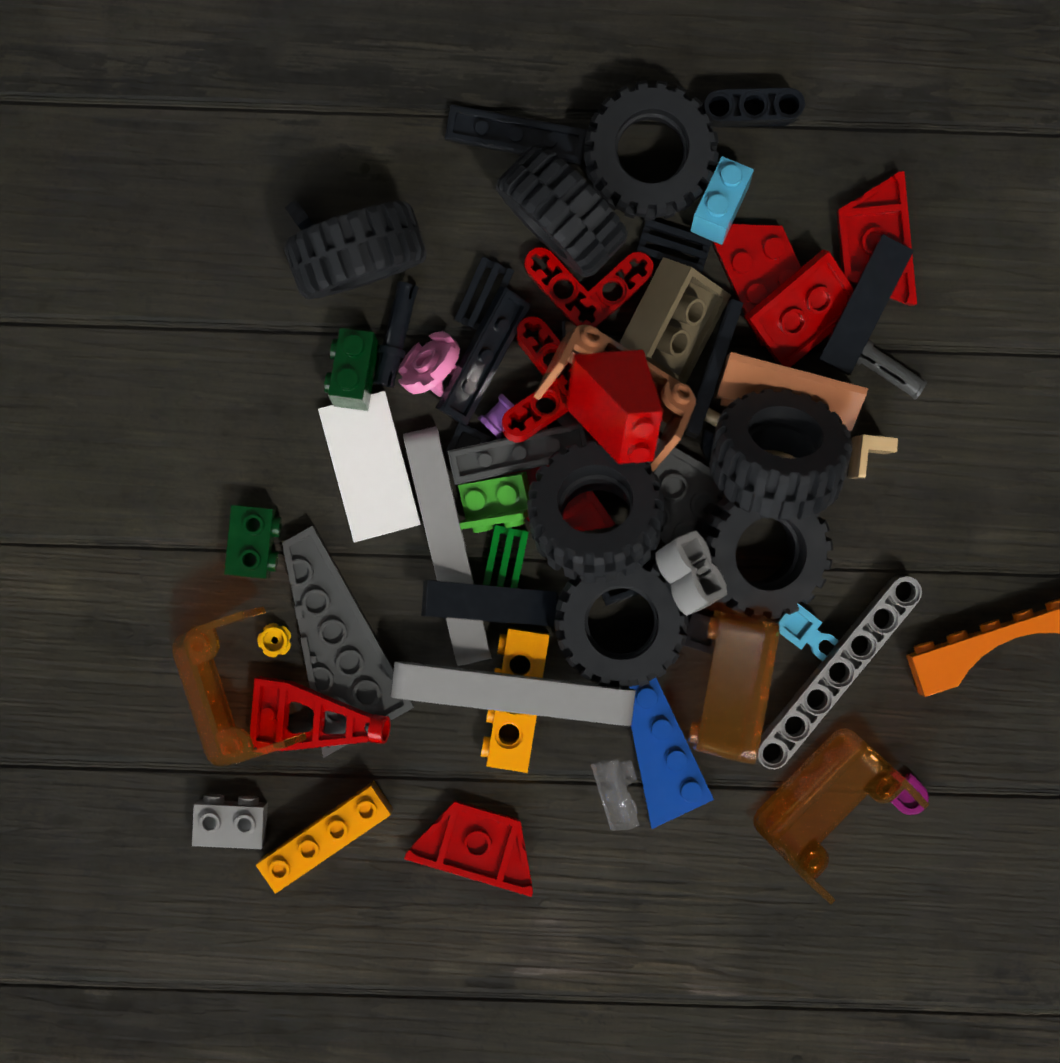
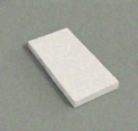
[318,391,421,542]

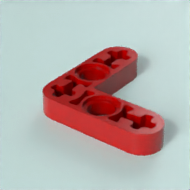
[525,247,654,328]
[502,317,572,443]

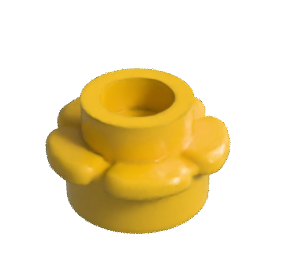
[257,623,291,657]

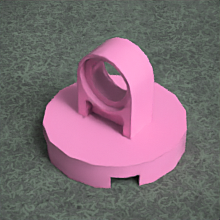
[398,331,460,397]

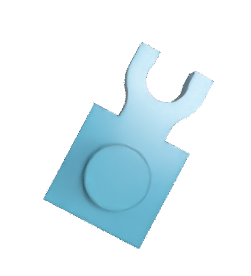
[772,604,839,661]

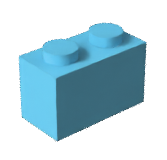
[690,156,754,245]

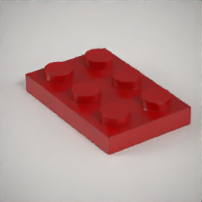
[744,249,854,367]

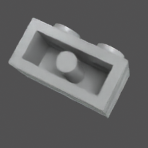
[192,794,268,849]

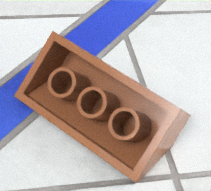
[714,352,868,432]

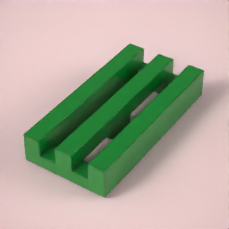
[483,525,529,588]

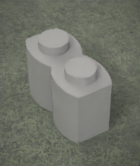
[655,531,727,616]

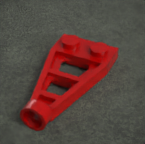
[249,676,391,751]

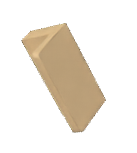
[848,435,898,479]

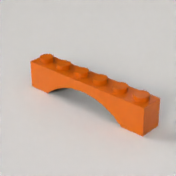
[906,598,1060,697]

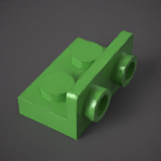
[458,472,530,533]

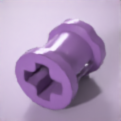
[478,393,514,439]

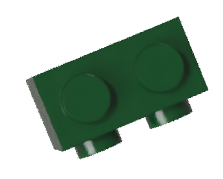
[324,328,379,411]
[224,505,282,579]

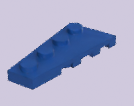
[629,678,714,829]

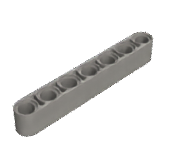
[403,426,492,666]
[754,575,922,770]
[390,661,636,726]

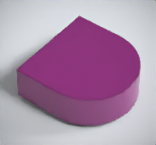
[885,773,929,815]

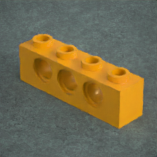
[481,627,550,773]
[256,781,393,894]

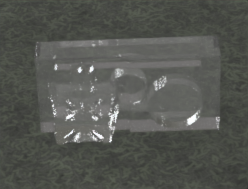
[591,760,640,830]

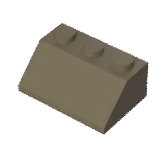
[619,257,731,384]

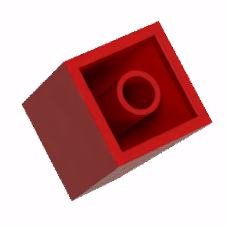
[566,350,663,464]

